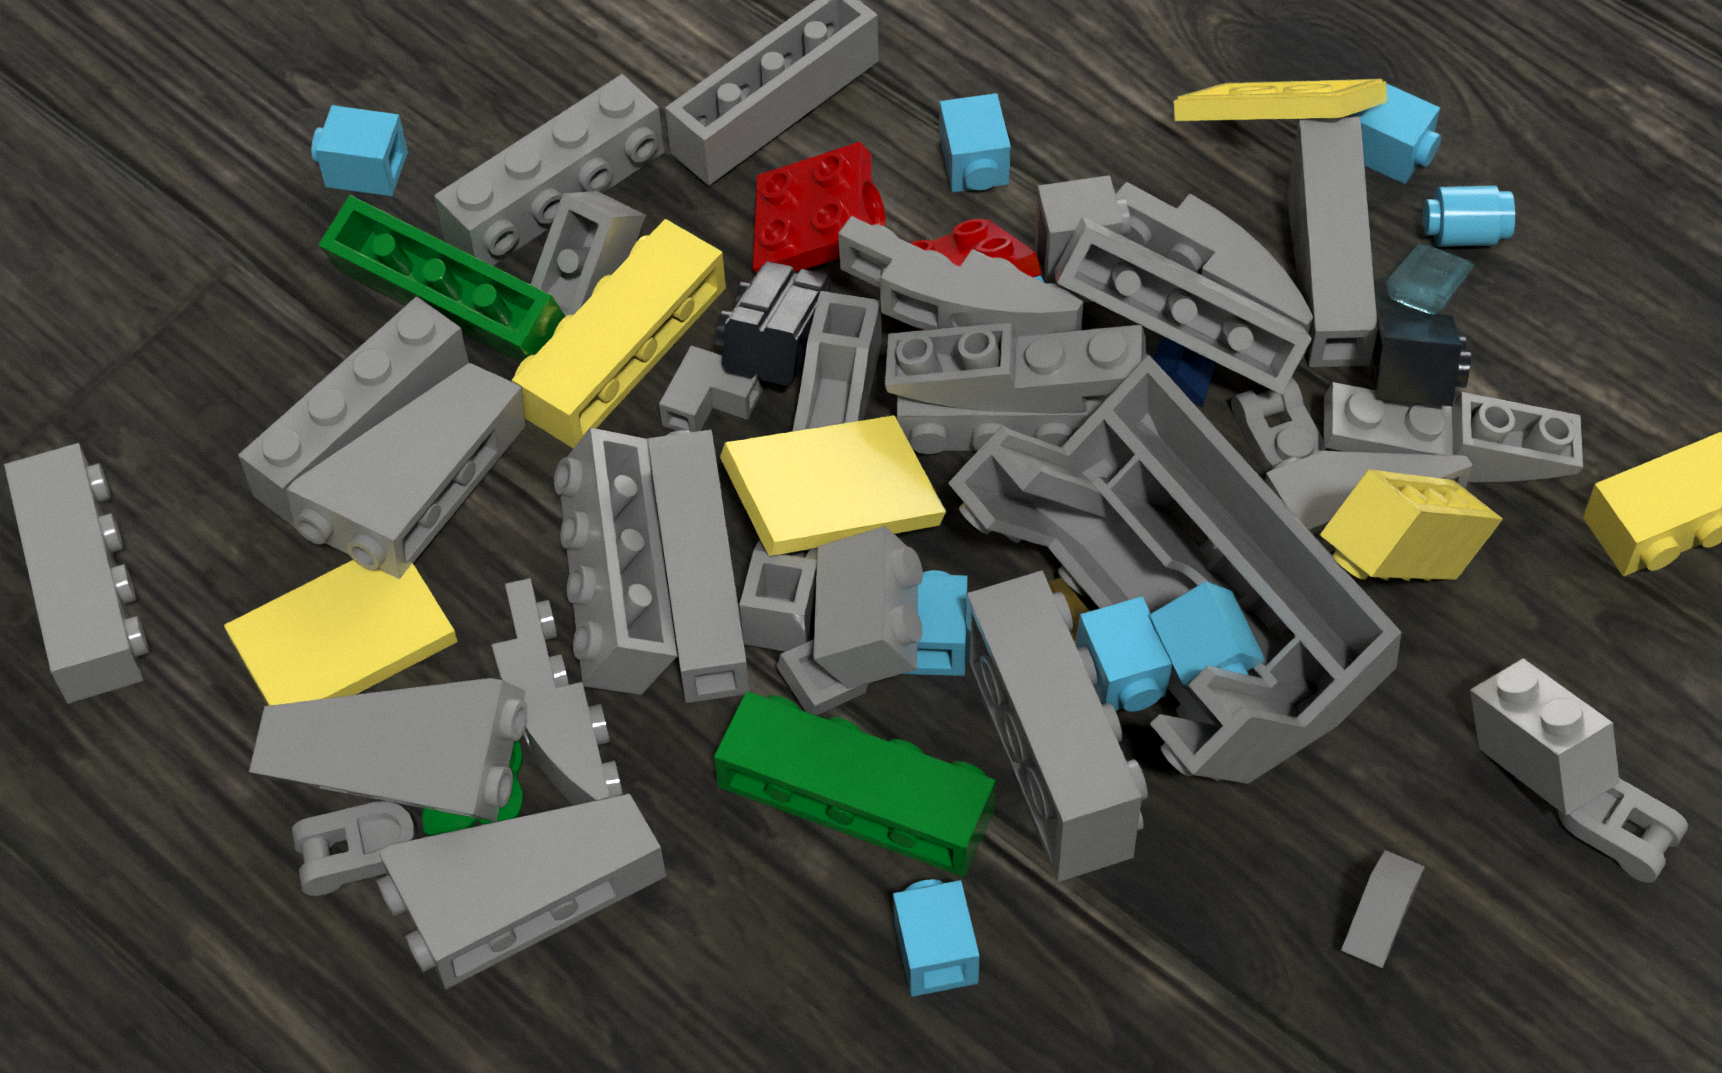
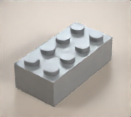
[965,570,1148,882]

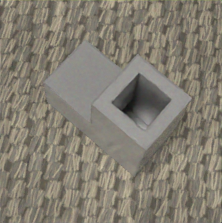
[659,345,763,432]
[1341,850,1425,968]

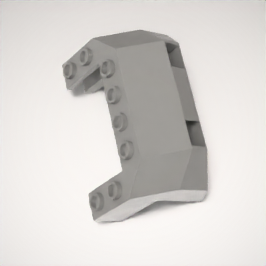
[948,355,1402,784]

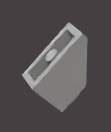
[531,191,646,316]

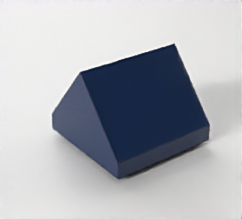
[1153,337,1217,407]

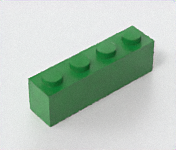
[318,195,566,363]
[714,691,996,878]

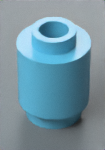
[1423,186,1515,247]

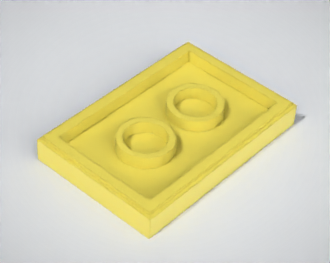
[1174,79,1387,121]
[720,415,946,556]
[224,560,458,706]

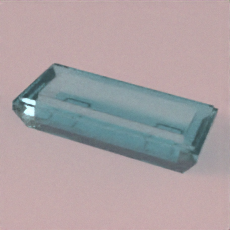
[1386,243,1474,316]

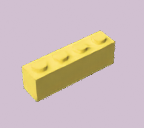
[512,219,726,449]
[1583,432,1722,577]
[1320,469,1503,582]

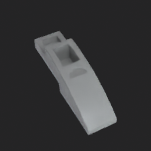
[1115,182,1313,361]
[838,216,1083,337]
[885,323,1146,413]
[1324,382,1583,482]
[491,578,623,806]

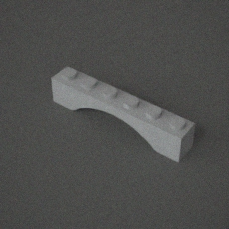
[739,291,882,652]

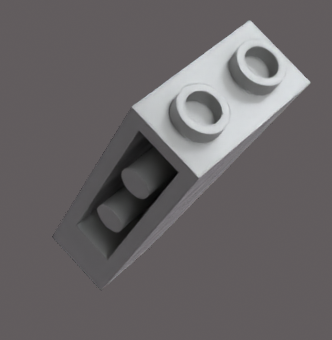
[1286,117,1378,367]
[287,363,525,579]
[647,429,750,703]
[249,678,527,822]
[376,794,666,989]

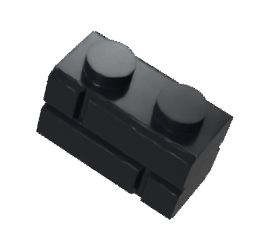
[715,261,832,386]

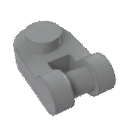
[1231,377,1326,474]
[1558,778,1688,883]
[292,801,418,896]

